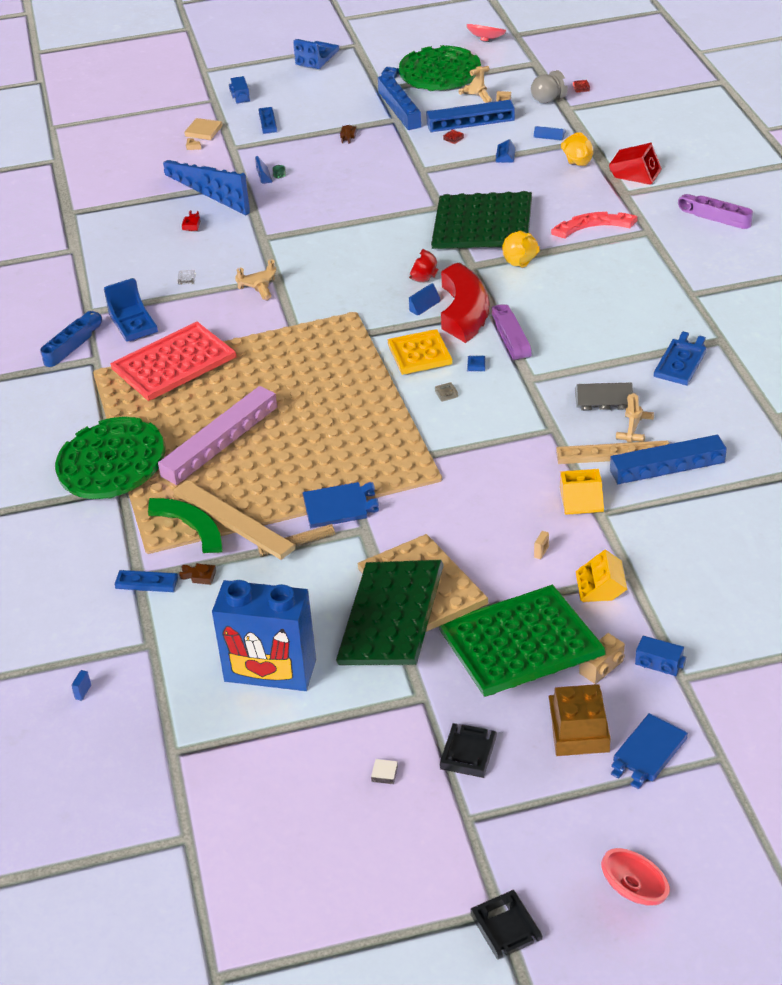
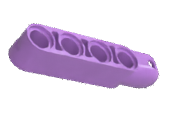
[678,194,753,229]
[492,304,531,360]

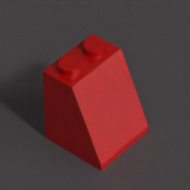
[609,142,662,185]

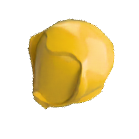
[561,132,593,166]
[502,231,540,268]

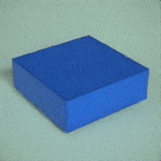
[381,66,399,79]
[467,356,485,371]
[71,670,91,701]

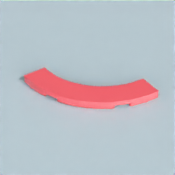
[551,212,638,239]

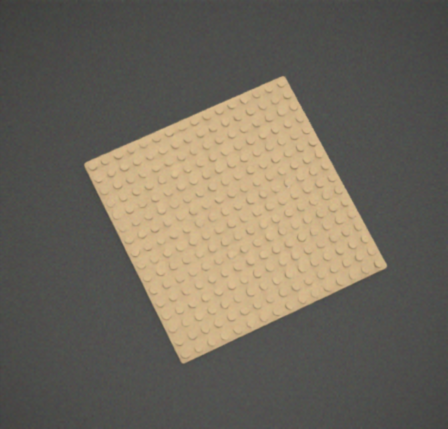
[93,312,442,554]

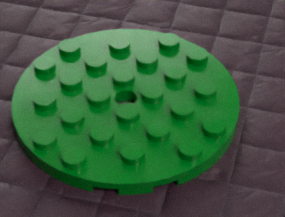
[399,45,481,91]
[55,417,165,499]

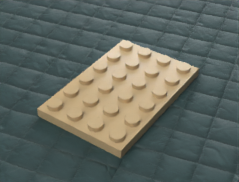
[357,534,488,632]

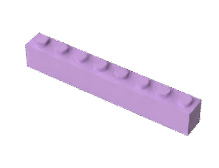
[158,386,277,485]

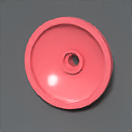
[466,24,506,41]
[601,848,670,906]

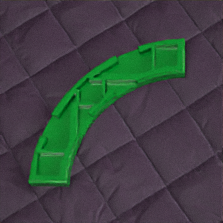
[148,498,223,553]

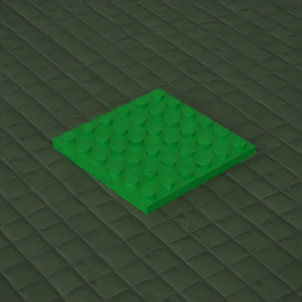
[439,584,606,697]

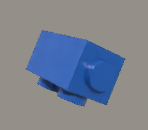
[229,76,250,104]
[635,635,686,676]

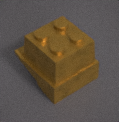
[549,684,611,756]

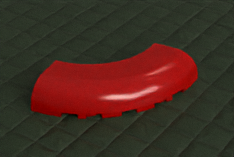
[441,263,490,343]

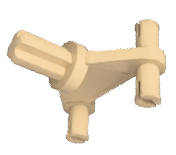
[458,66,492,103]
[235,259,276,301]
[616,393,654,443]

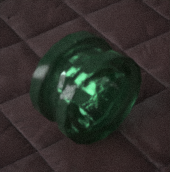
[272,165,286,178]

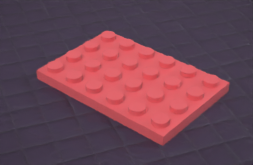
[110,321,236,401]

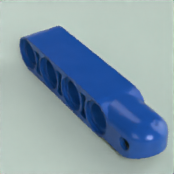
[40,311,102,367]

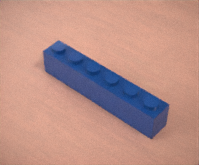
[377,74,421,131]
[426,99,515,133]
[610,434,727,485]

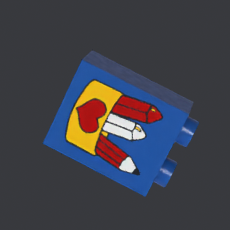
[212,580,316,691]

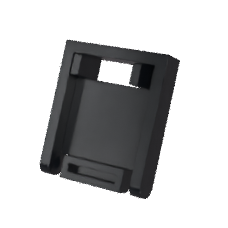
[440,723,497,778]
[470,889,542,959]

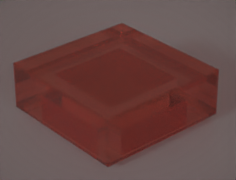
[573,80,590,92]
[443,129,464,144]

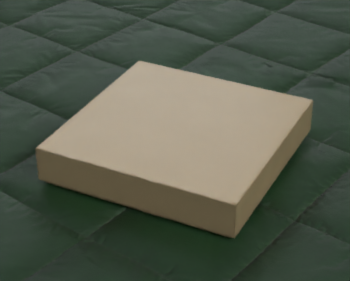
[184,118,223,140]

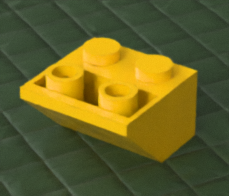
[560,469,604,515]
[576,549,627,602]

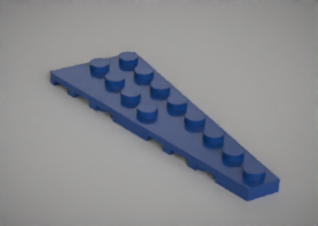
[163,160,250,216]

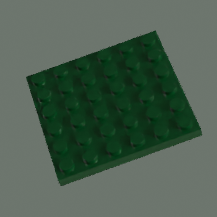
[431,191,532,249]

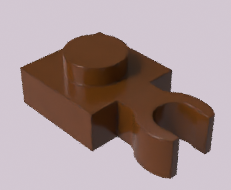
[340,125,357,144]
[179,563,216,585]

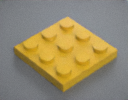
[387,329,452,375]

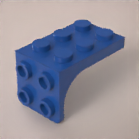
[293,39,339,69]
[104,278,158,342]

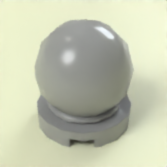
[531,70,567,103]

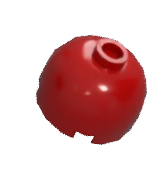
[409,249,439,282]

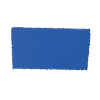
[534,126,566,140]
[496,139,516,163]
[255,156,273,184]
[409,283,441,315]

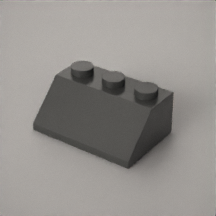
[575,382,633,411]

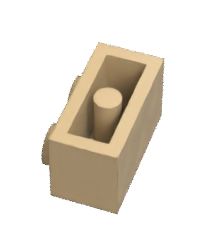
[579,633,625,684]

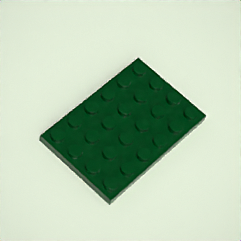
[336,560,444,665]

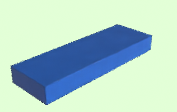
[258,107,277,134]
[114,570,178,593]

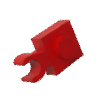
[182,211,201,231]

